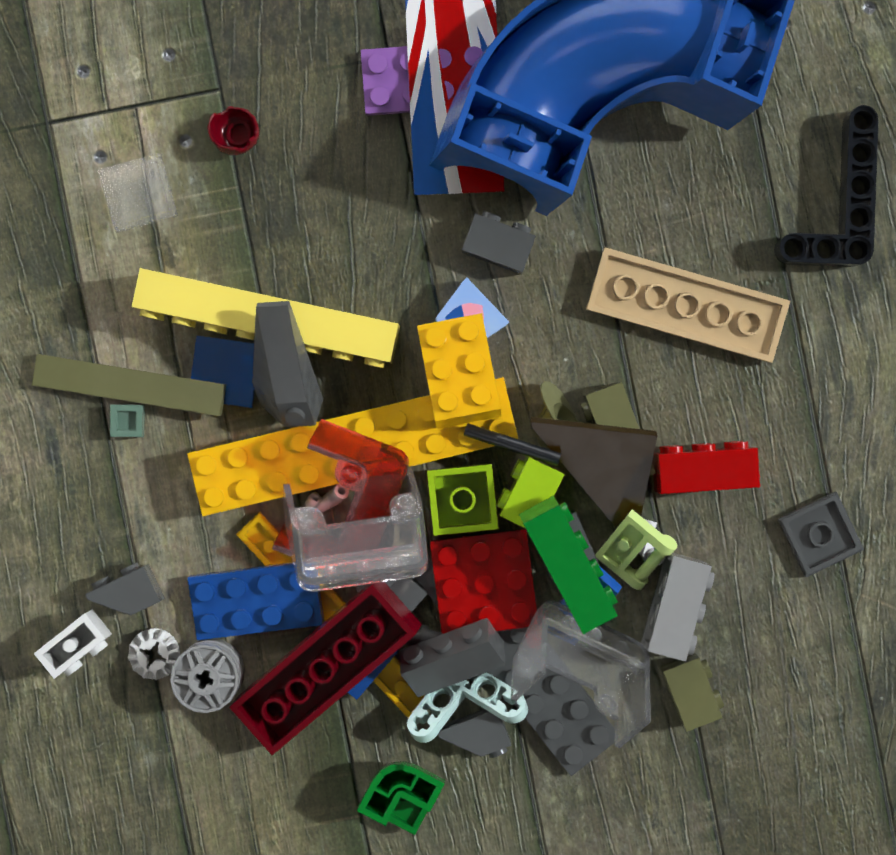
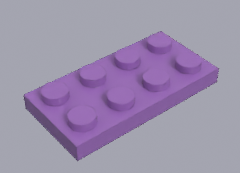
[361,46,483,116]

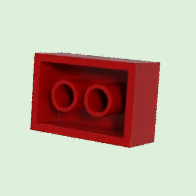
[652,441,760,494]

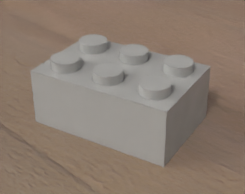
[641,553,715,662]

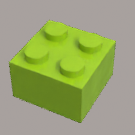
[496,456,565,529]
[427,463,499,536]

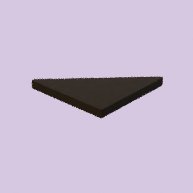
[530,417,657,528]

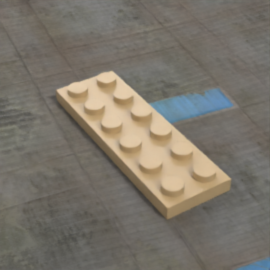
[586,247,790,363]

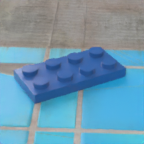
[188,560,325,640]

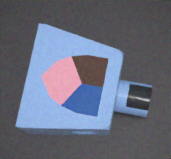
[435,278,509,338]

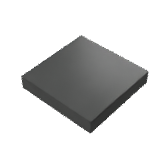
[777,491,864,577]

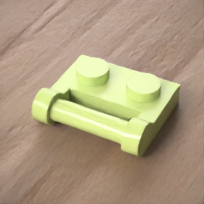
[595,510,677,590]

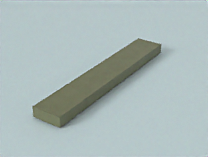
[32,354,227,416]

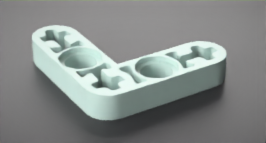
[407,672,528,743]

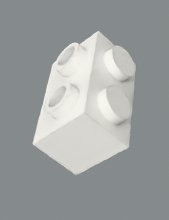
[34,609,112,679]

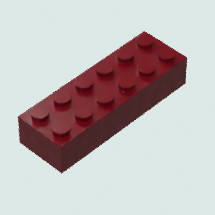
[229,576,422,755]

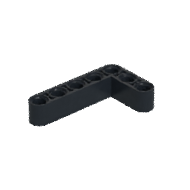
[774,105,879,267]

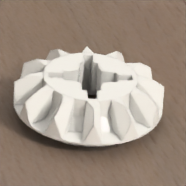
[128,628,180,680]

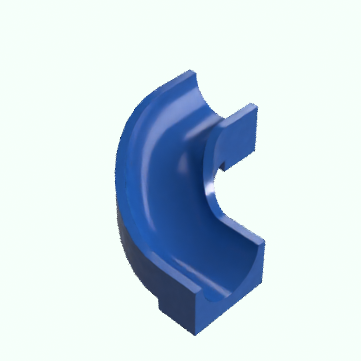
[429,0,795,216]

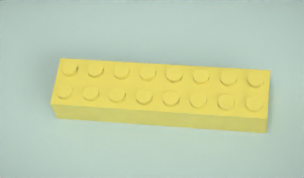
[132,268,400,368]

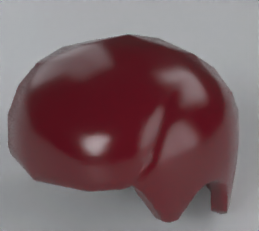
[207,106,260,156]

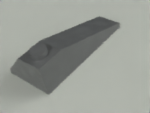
[252,301,323,427]

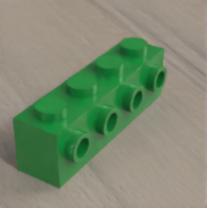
[519,495,618,634]

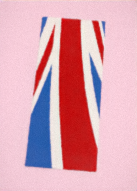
[405,0,504,195]

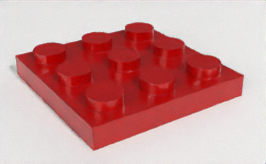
[430,529,539,634]

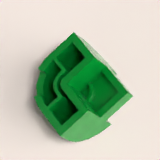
[357,761,445,835]

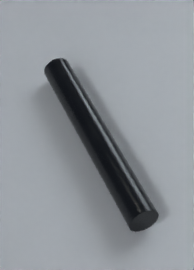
[464,423,562,466]

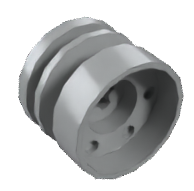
[170,638,245,713]

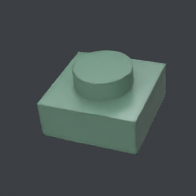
[110,405,145,437]

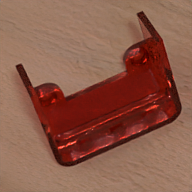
[272,419,409,568]

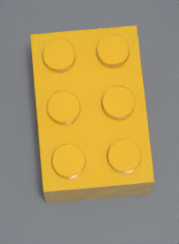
[417,313,501,429]

